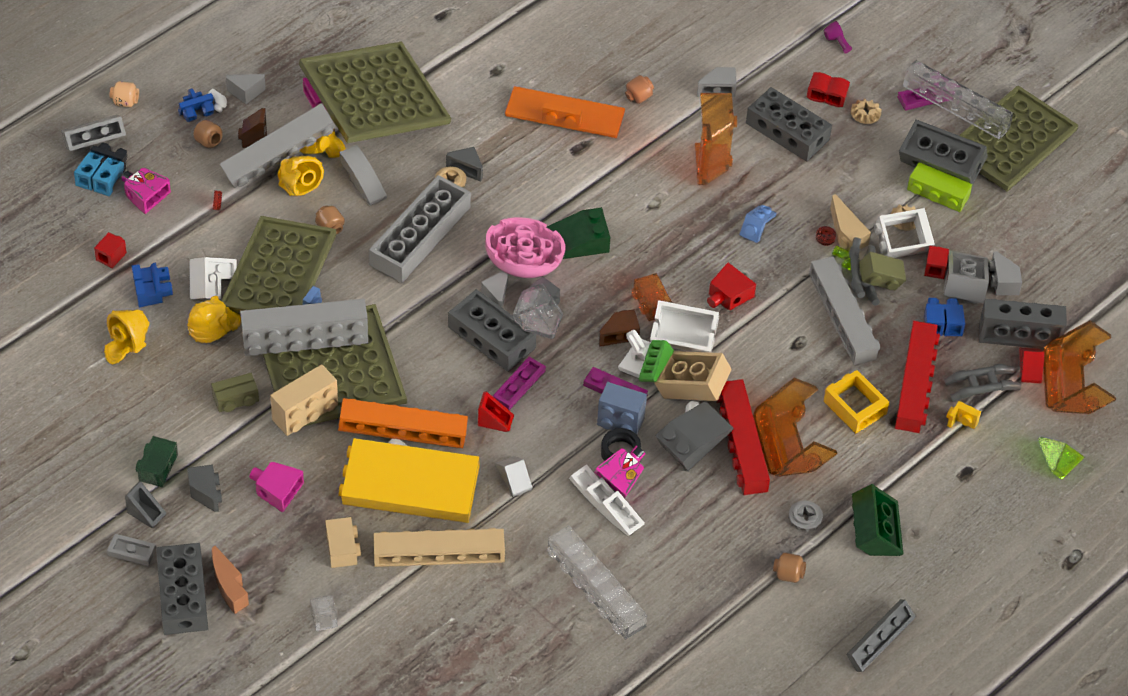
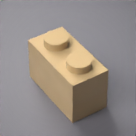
[325,517,361,568]

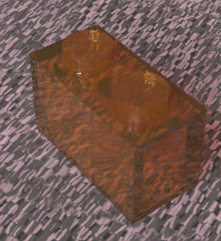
[631,273,672,321]

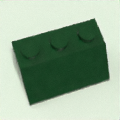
[852,484,903,556]

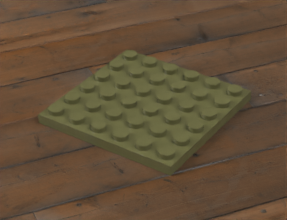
[299,41,452,143]
[262,304,407,426]

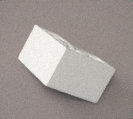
[189,257,237,300]

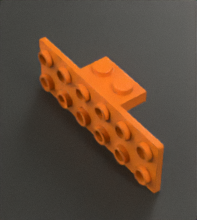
[505,86,625,138]

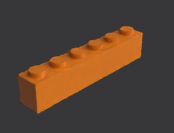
[338,398,468,448]

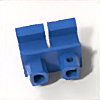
[131,262,173,307]
[924,298,965,336]

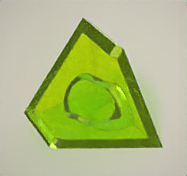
[1038,437,1085,479]

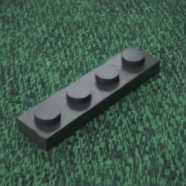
[846,599,916,672]

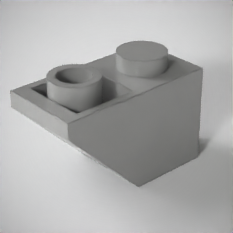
[988,252,1022,295]

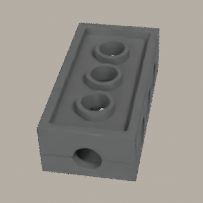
[746,87,832,162]
[899,119,988,186]
[448,289,536,372]
[979,299,1067,350]
[156,542,209,635]

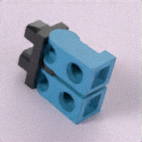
[74,142,128,197]

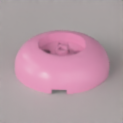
[485,217,565,278]

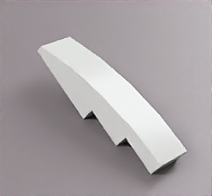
[569,464,645,536]

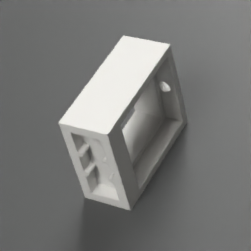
[874,208,935,258]

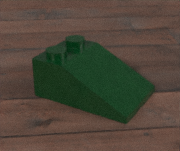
[546,207,611,259]

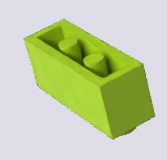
[907,162,972,212]

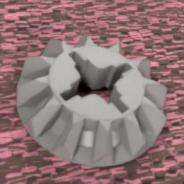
[788,500,823,531]

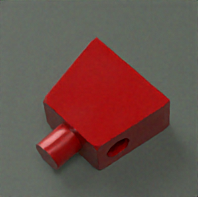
[707,262,756,310]

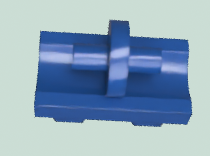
[178,88,214,122]

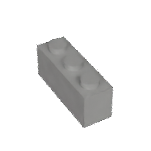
[61,115,126,151]

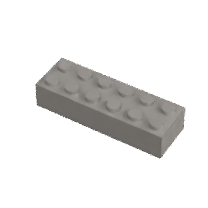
[369,175,471,283]
[240,299,368,356]

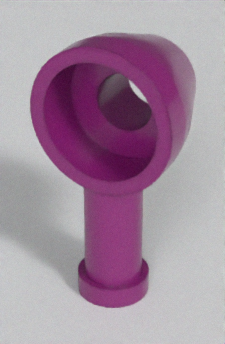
[823,21,852,53]

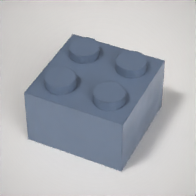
[597,382,647,435]

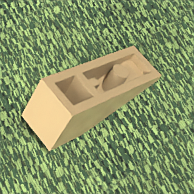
[830,194,871,253]

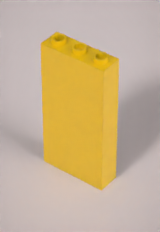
[338,438,480,523]

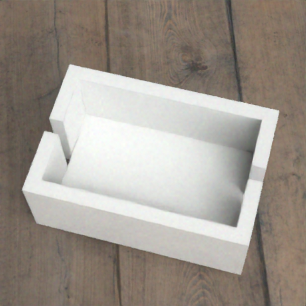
[650,300,719,353]

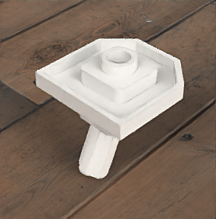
[618,330,655,378]

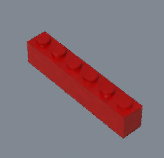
[895,321,940,433]
[716,379,770,495]

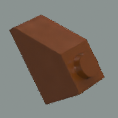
[238,108,267,148]
[599,309,640,347]

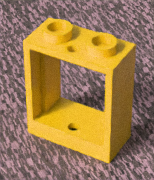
[823,370,889,434]

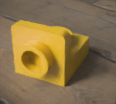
[946,401,981,429]

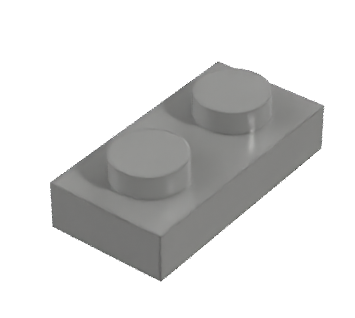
[107,534,156,566]

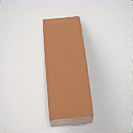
[212,546,249,614]

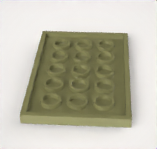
[959,86,1078,192]
[222,216,337,314]

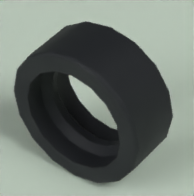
[601,428,641,461]

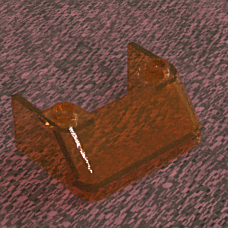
[695,93,737,185]
[1043,320,1116,414]
[753,377,838,477]

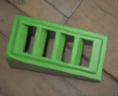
[638,340,674,382]

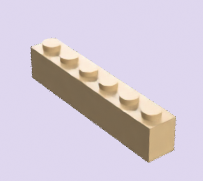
[374,528,505,567]

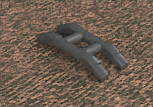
[849,237,880,306]
[943,364,1022,402]

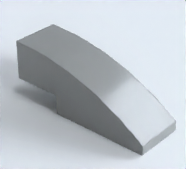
[340,145,387,206]

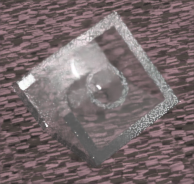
[513,283,563,339]

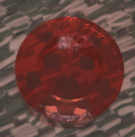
[213,190,222,211]
[816,226,836,246]

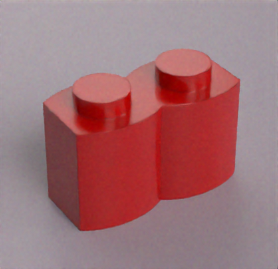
[806,72,850,107]

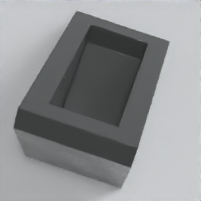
[446,147,483,182]
[125,481,167,528]

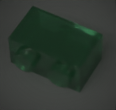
[135,436,178,487]

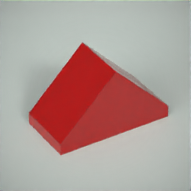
[1019,347,1045,383]
[478,391,514,432]

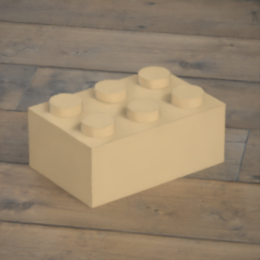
[654,351,732,401]
[270,364,338,436]

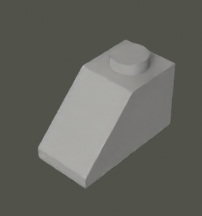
[697,67,737,97]

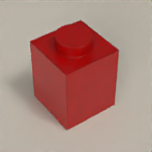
[94,232,127,269]
[924,246,949,279]

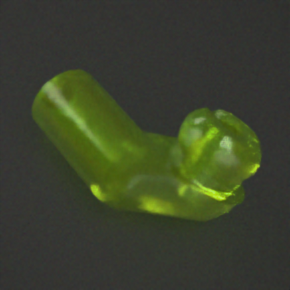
[832,245,851,270]

